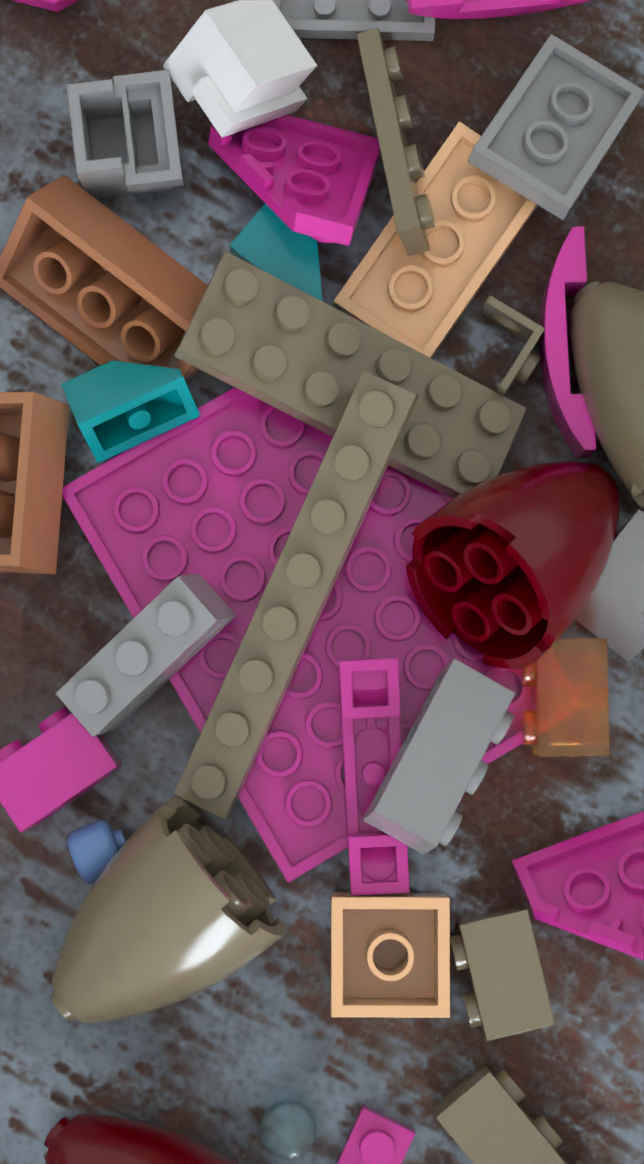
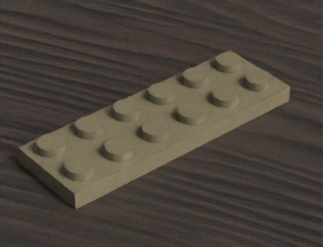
[174,251,526,499]

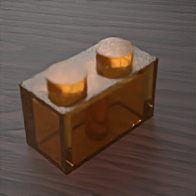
[521,638,610,757]

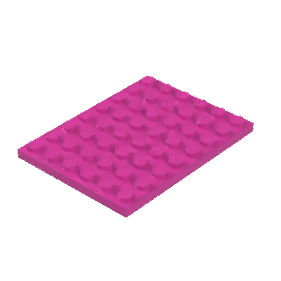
[62,387,583,883]

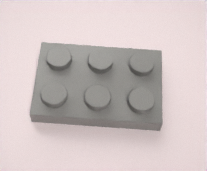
[467,34,644,220]

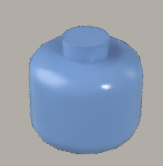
[67,820,127,884]

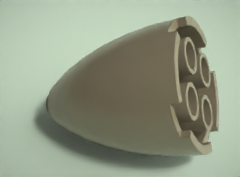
[570,281,644,509]
[51,797,287,1024]

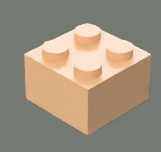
[331,892,450,1018]

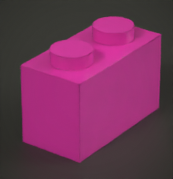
[0,707,123,833]

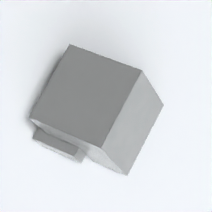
[67,70,184,199]
[575,509,644,662]

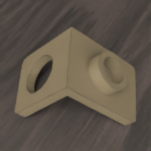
[481,296,545,396]

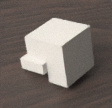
[163,0,317,138]

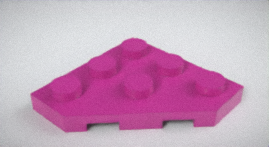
[208,115,381,246]
[512,811,644,961]

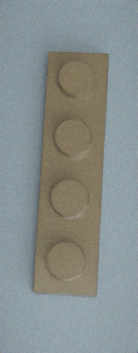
[357,28,435,256]

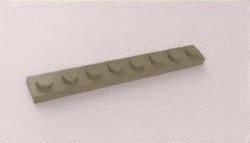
[173,370,419,820]

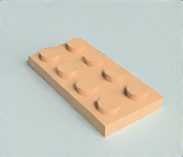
[333,121,538,358]

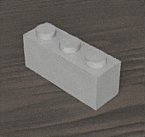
[55,573,236,737]
[363,658,515,855]

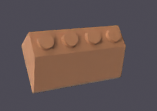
[0,174,207,386]

